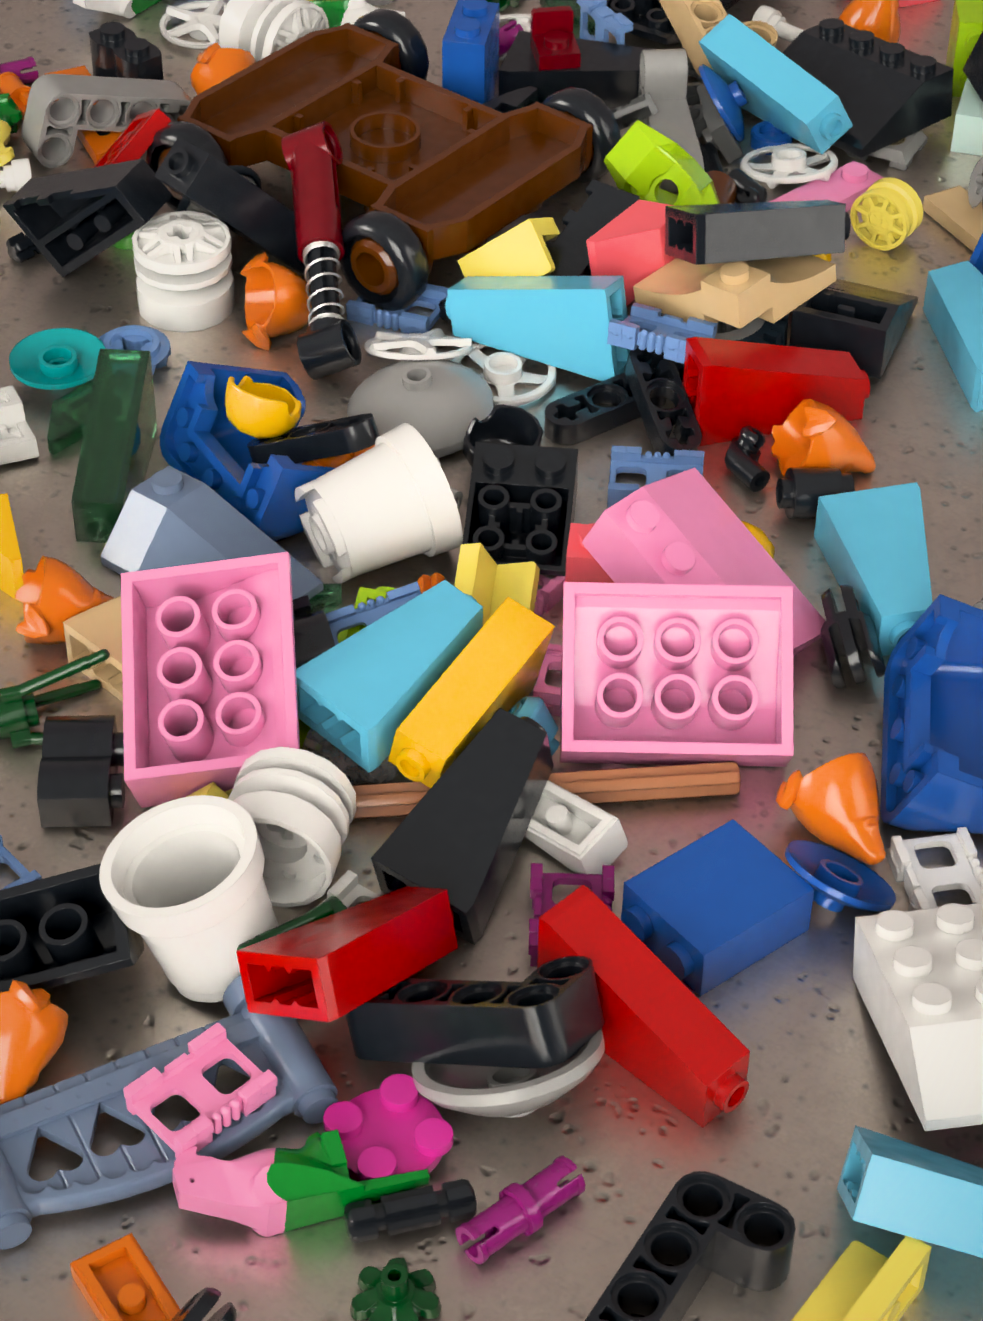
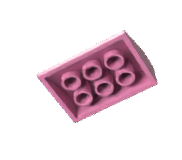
[581,467,825,657]
[121,552,300,808]
[560,582,794,767]

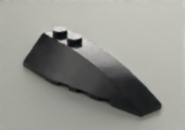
[0,863,144,992]

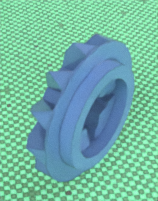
[99,325,171,380]

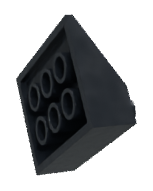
[783,18,954,158]

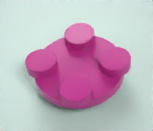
[323,1074,453,1181]

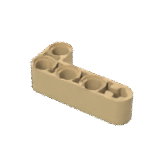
[659,0,778,77]

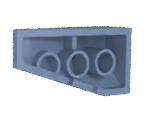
[100,466,324,600]

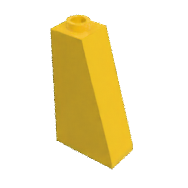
[388,597,555,788]

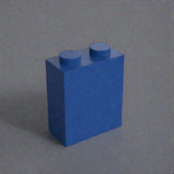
[442,0,500,104]
[621,819,814,997]

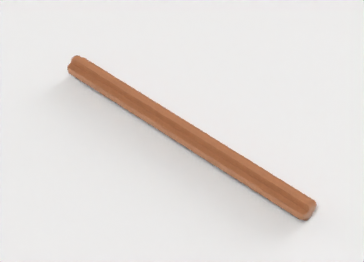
[352,761,741,820]

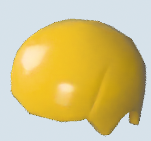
[225,376,302,439]

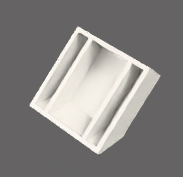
[853,903,983,1131]

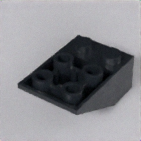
[789,279,918,379]
[462,442,578,576]

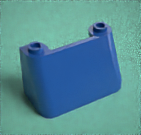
[160,361,335,542]
[880,594,983,834]

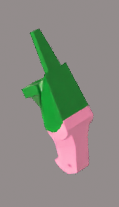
[172,1129,430,1237]

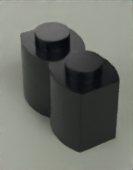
[89,22,164,107]
[37,715,125,828]

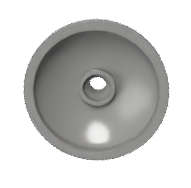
[347,359,494,458]
[411,1029,605,1118]

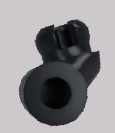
[728,168,767,203]
[724,426,770,492]

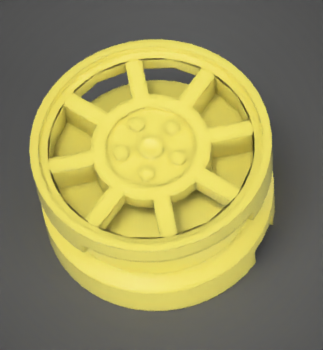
[850,177,923,251]

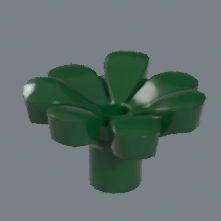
[350,1258,441,1321]

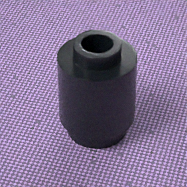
[776,468,855,519]

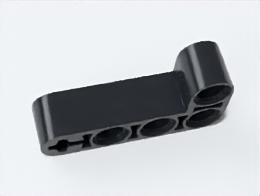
[346,956,605,1069]
[585,1171,796,1321]

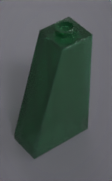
[71,349,158,543]

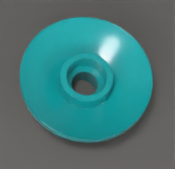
[9,328,107,390]

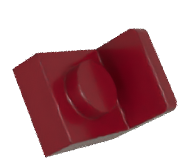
[530,6,581,71]

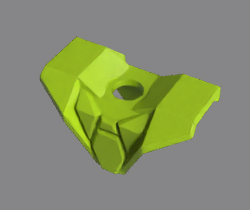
[604,120,720,206]

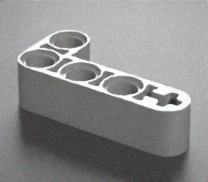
[638,48,704,194]
[22,74,192,168]

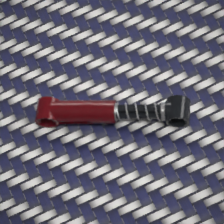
[281,121,362,380]

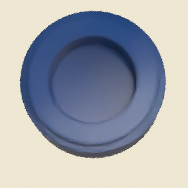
[750,121,793,155]

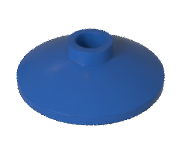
[698,64,748,142]
[785,840,896,912]

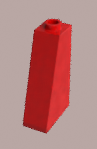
[683,337,870,447]
[537,885,750,1128]
[236,886,458,1022]

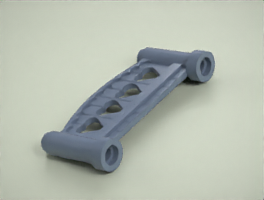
[0,975,339,1250]

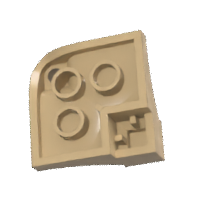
[633,255,836,329]

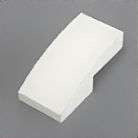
[0,385,39,465]

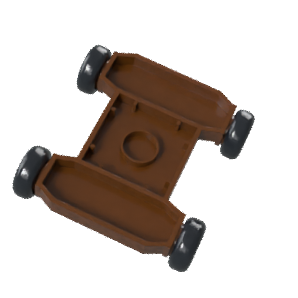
[146,8,621,311]

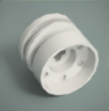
[219,0,329,62]
[132,211,235,332]
[228,747,357,908]

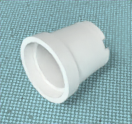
[294,423,463,584]
[99,795,279,1003]

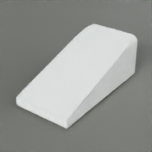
[524,780,628,875]

